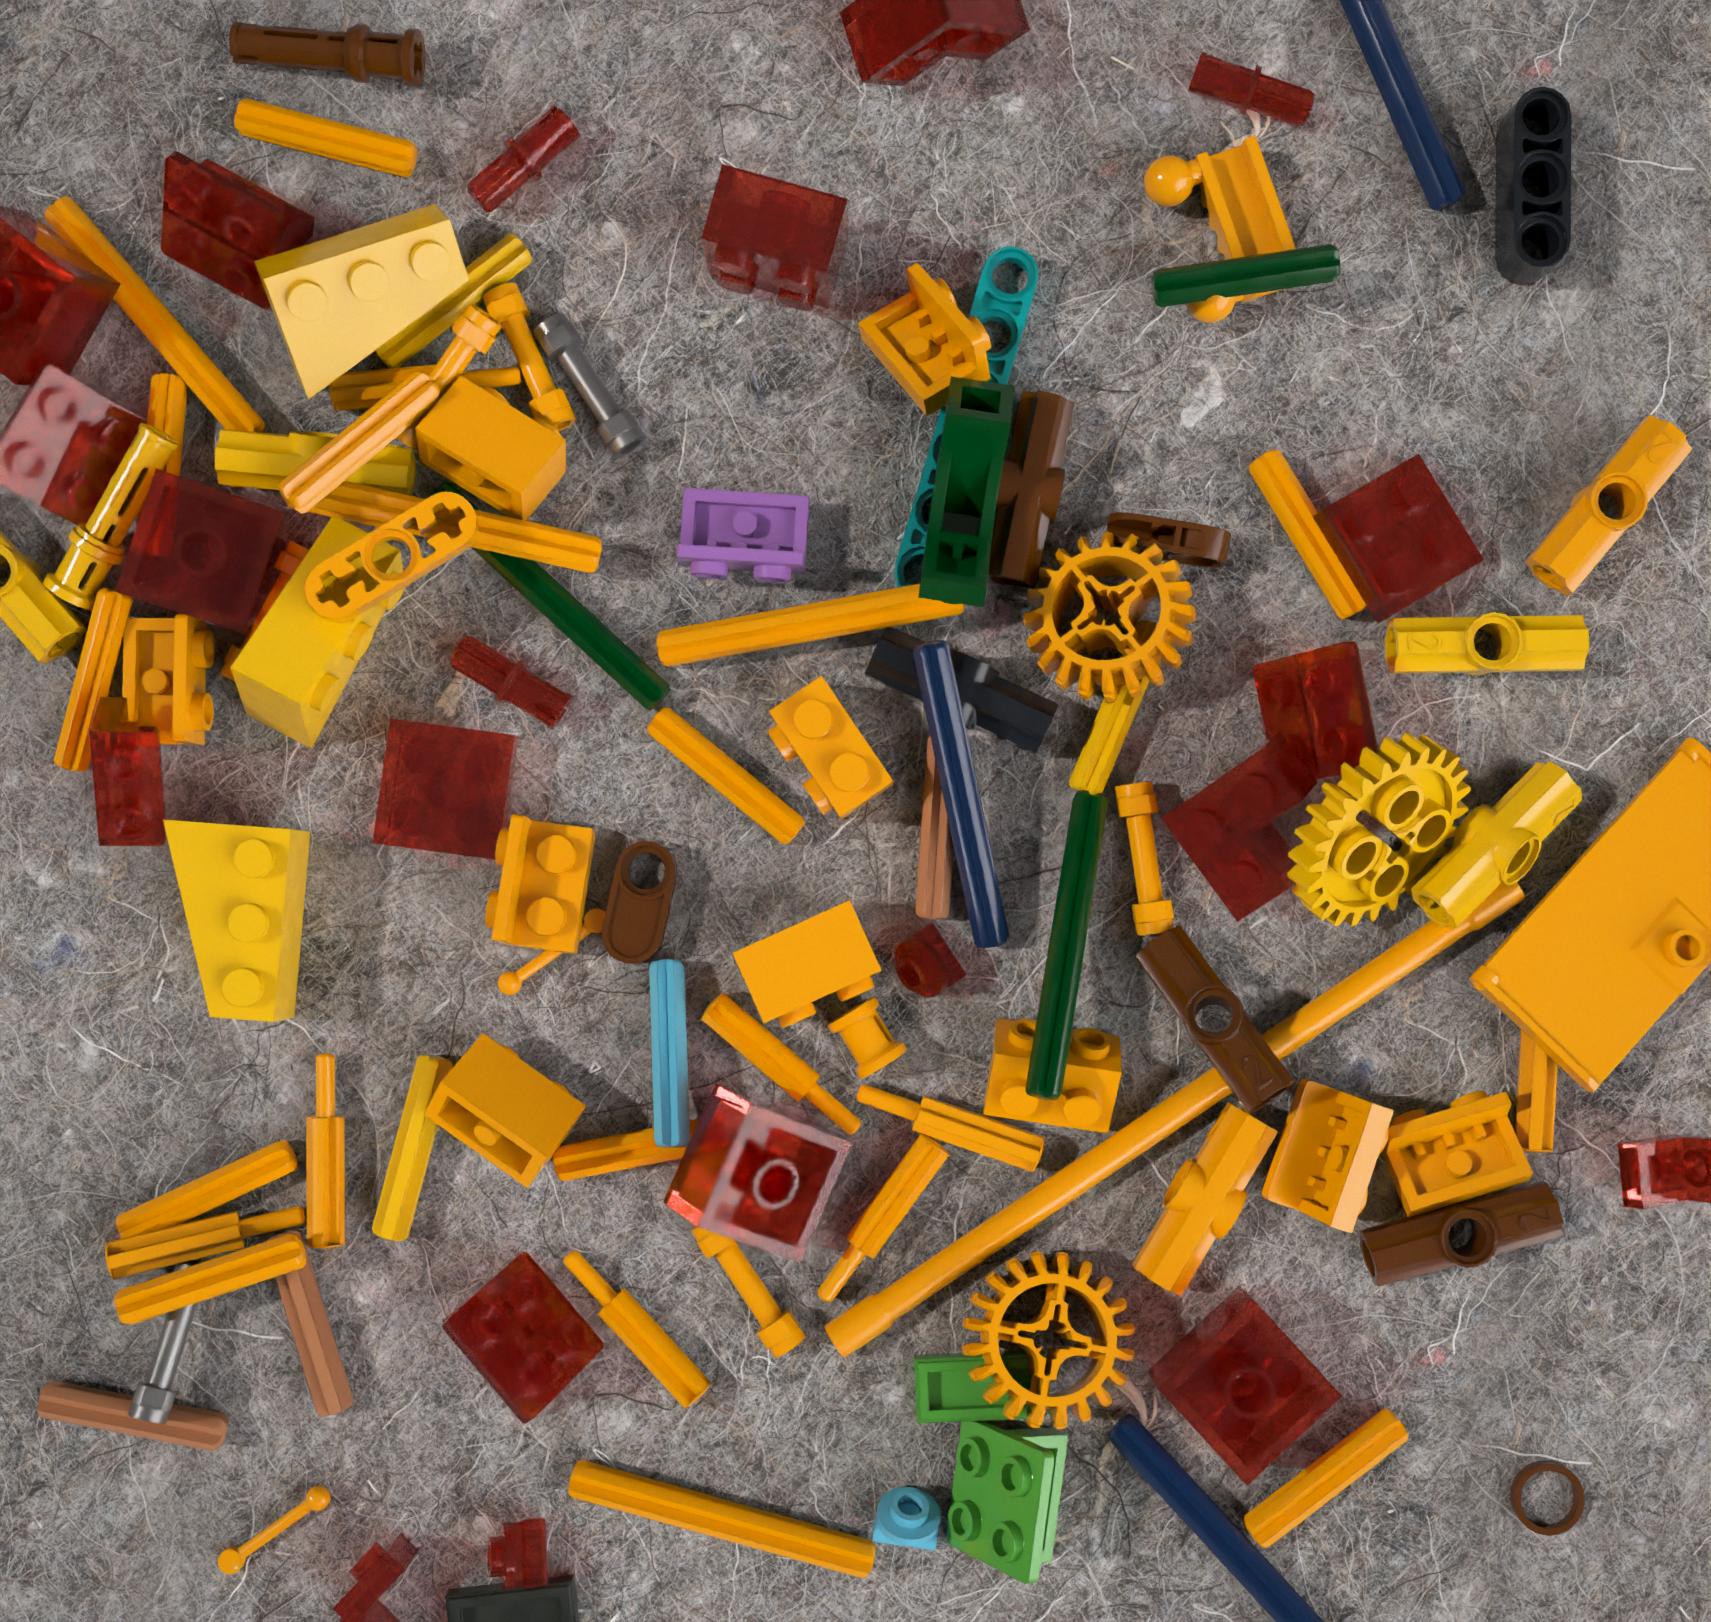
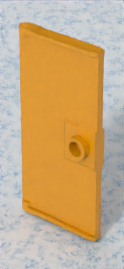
[1469,737,1711,1092]

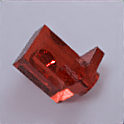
[1617,1134,1711,1209]
[333,1533,418,1622]

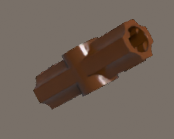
[988,391,1074,588]
[1135,925,1294,1115]
[1359,1181,1564,1287]

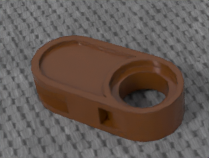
[1107,512,1231,568]
[602,841,678,964]

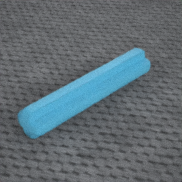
[649,959,690,1148]

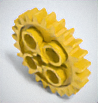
[1287,733,1471,927]

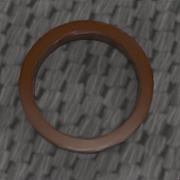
[1510,1460,1585,1536]

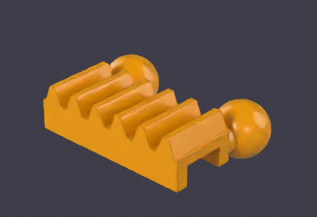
[1144,135,1296,323]

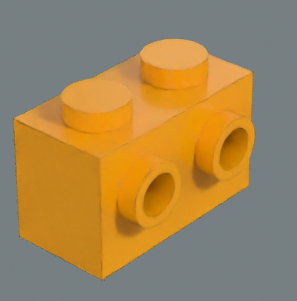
[415,375,566,521]
[766,675,894,820]
[732,900,881,1028]
[424,1033,586,1189]

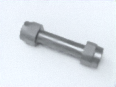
[533,313,646,458]
[128,1263,206,1424]

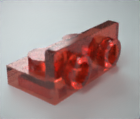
[89,697,167,846]

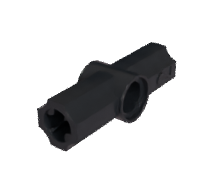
[865,627,1059,754]

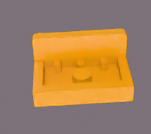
[858,263,991,416]
[121,614,215,746]
[983,1018,1122,1133]
[1262,1078,1394,1233]
[1381,1091,1533,1218]

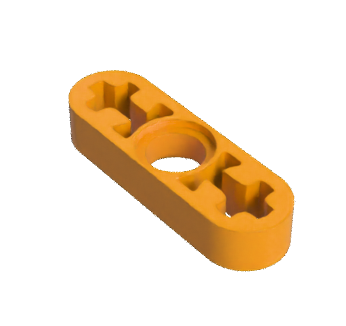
[304,492,478,623]

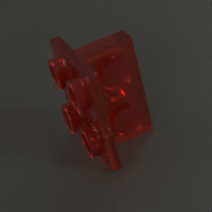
[161,151,315,310]
[0,363,148,526]
[1253,641,1379,787]
[442,1252,604,1424]

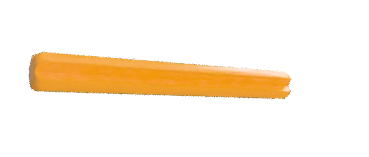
[44,196,266,432]
[287,481,602,573]
[656,584,965,667]
[568,1460,876,1579]

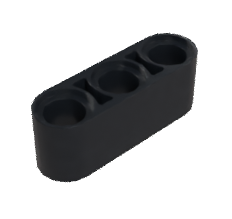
[1495,87,1572,286]

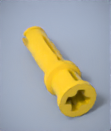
[43,423,179,610]

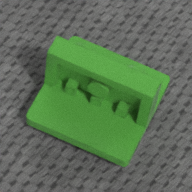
[946,1421,1068,1584]

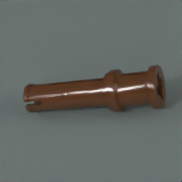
[229,22,426,88]

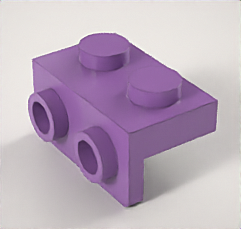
[676,488,810,583]

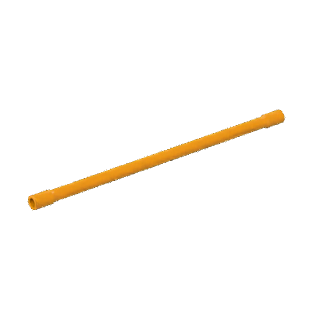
[824,882,1525,1358]

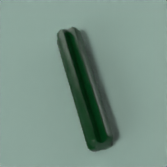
[1151,244,1341,307]

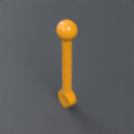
[498,908,606,996]
[218,1485,331,1574]

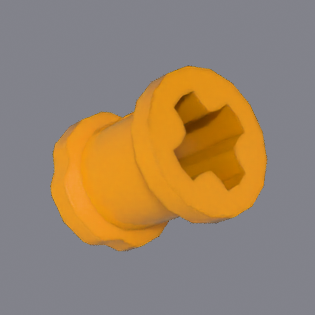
[827,996,908,1079]

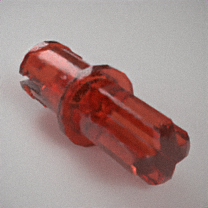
[1188,52,1315,126]
[467,105,580,213]
[450,636,573,730]

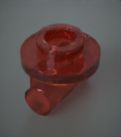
[895,922,967,997]
[487,1518,549,1590]

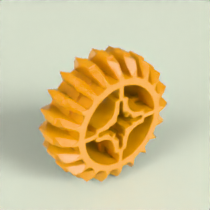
[1023,531,1196,703]
[961,1251,1135,1429]

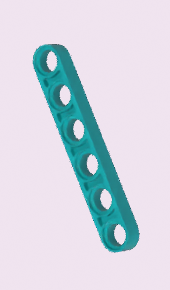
[894,246,1039,588]

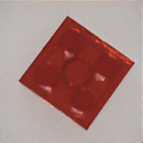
[1313,454,1484,624]
[372,718,519,860]

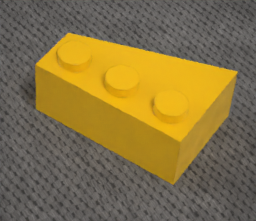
[254,204,469,400]
[230,517,405,749]
[163,820,310,1022]

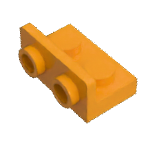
[485,814,596,955]

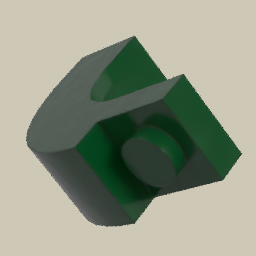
[918,376,1015,607]

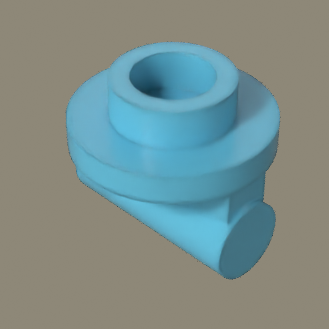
[872,1487,941,1551]

